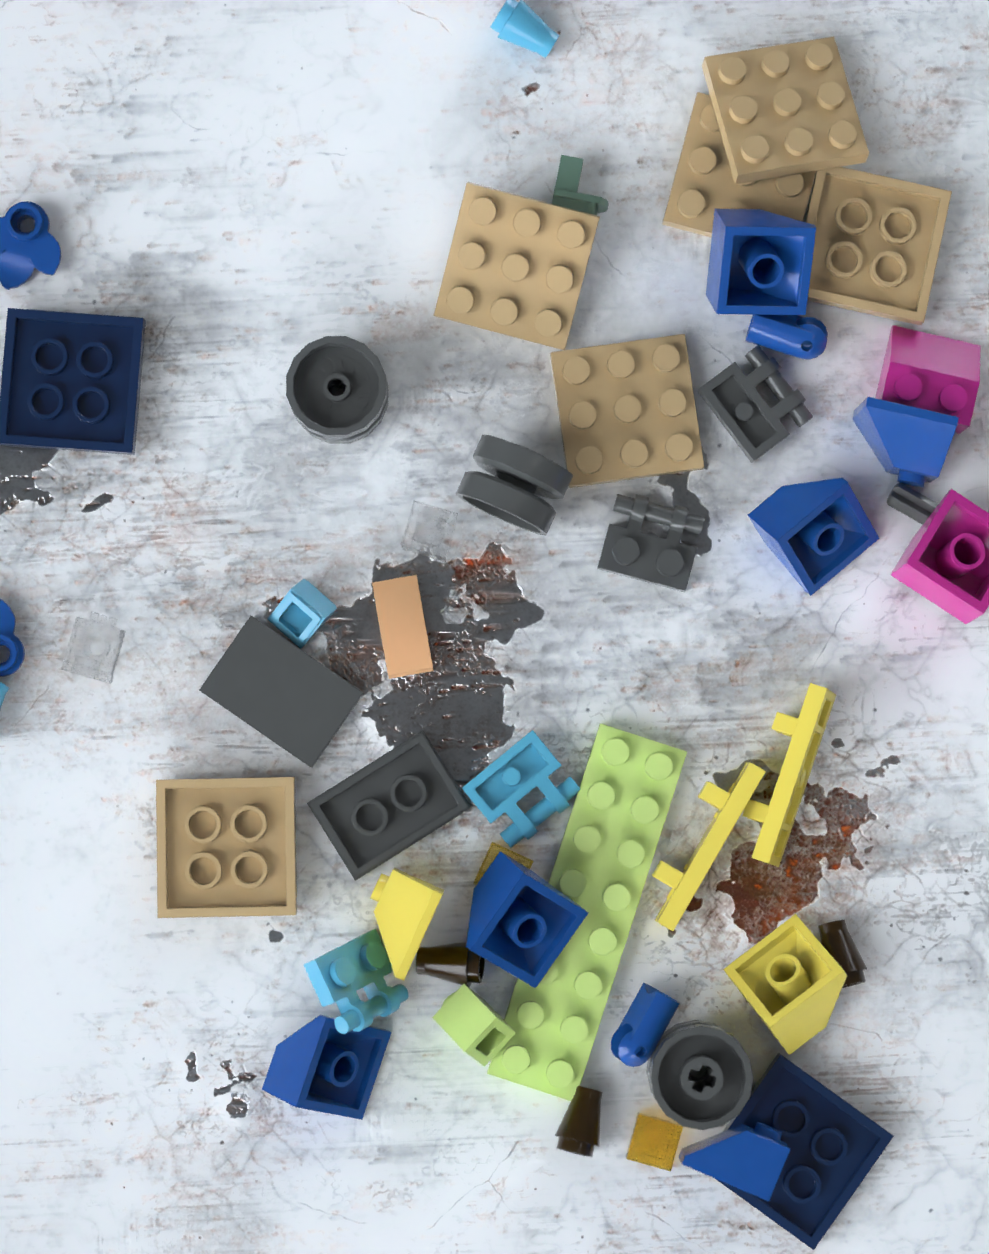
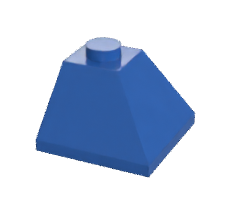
[852,397,959,487]
[748,478,879,596]
[466,851,588,988]
[262,1015,392,1120]

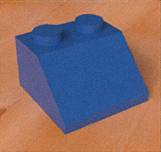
[706,208,816,315]

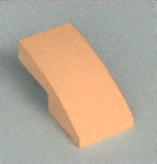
[372,575,434,679]

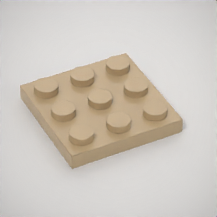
[702,37,869,184]
[662,92,816,238]
[805,167,952,326]
[434,182,600,350]
[550,334,704,488]
[156,777,297,918]

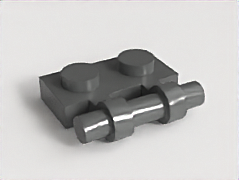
[697,345,813,463]
[597,494,705,592]

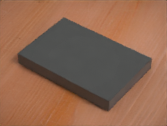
[199,616,364,768]
[307,730,472,881]

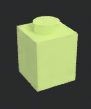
[432,984,516,1067]

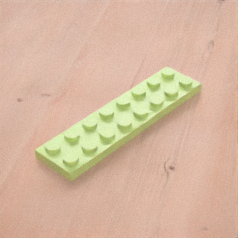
[487,723,687,1101]

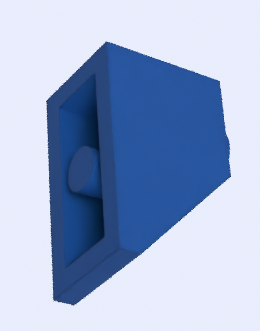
[678,1122,790,1202]

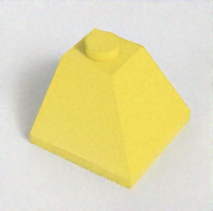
[370,868,444,981]
[723,914,847,1055]

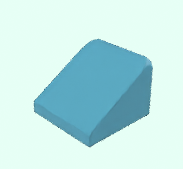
[267,579,337,649]

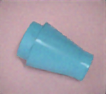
[490,0,560,58]

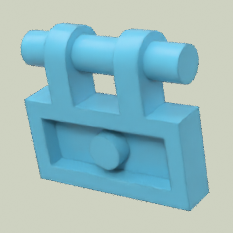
[462,730,580,848]
[303,929,409,1034]

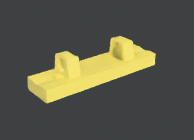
[743,683,836,867]
[652,762,766,931]

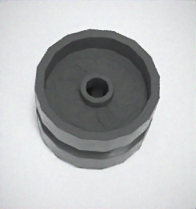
[286,336,388,444]
[456,435,573,536]
[646,1020,753,1130]

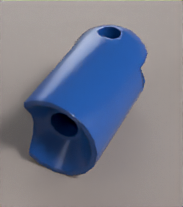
[745,315,828,360]
[611,983,680,1067]

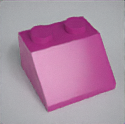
[875,325,981,434]
[890,489,989,624]

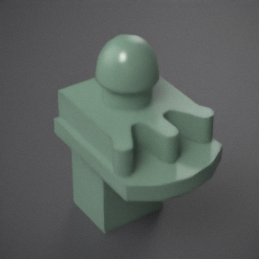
[552,155,609,216]

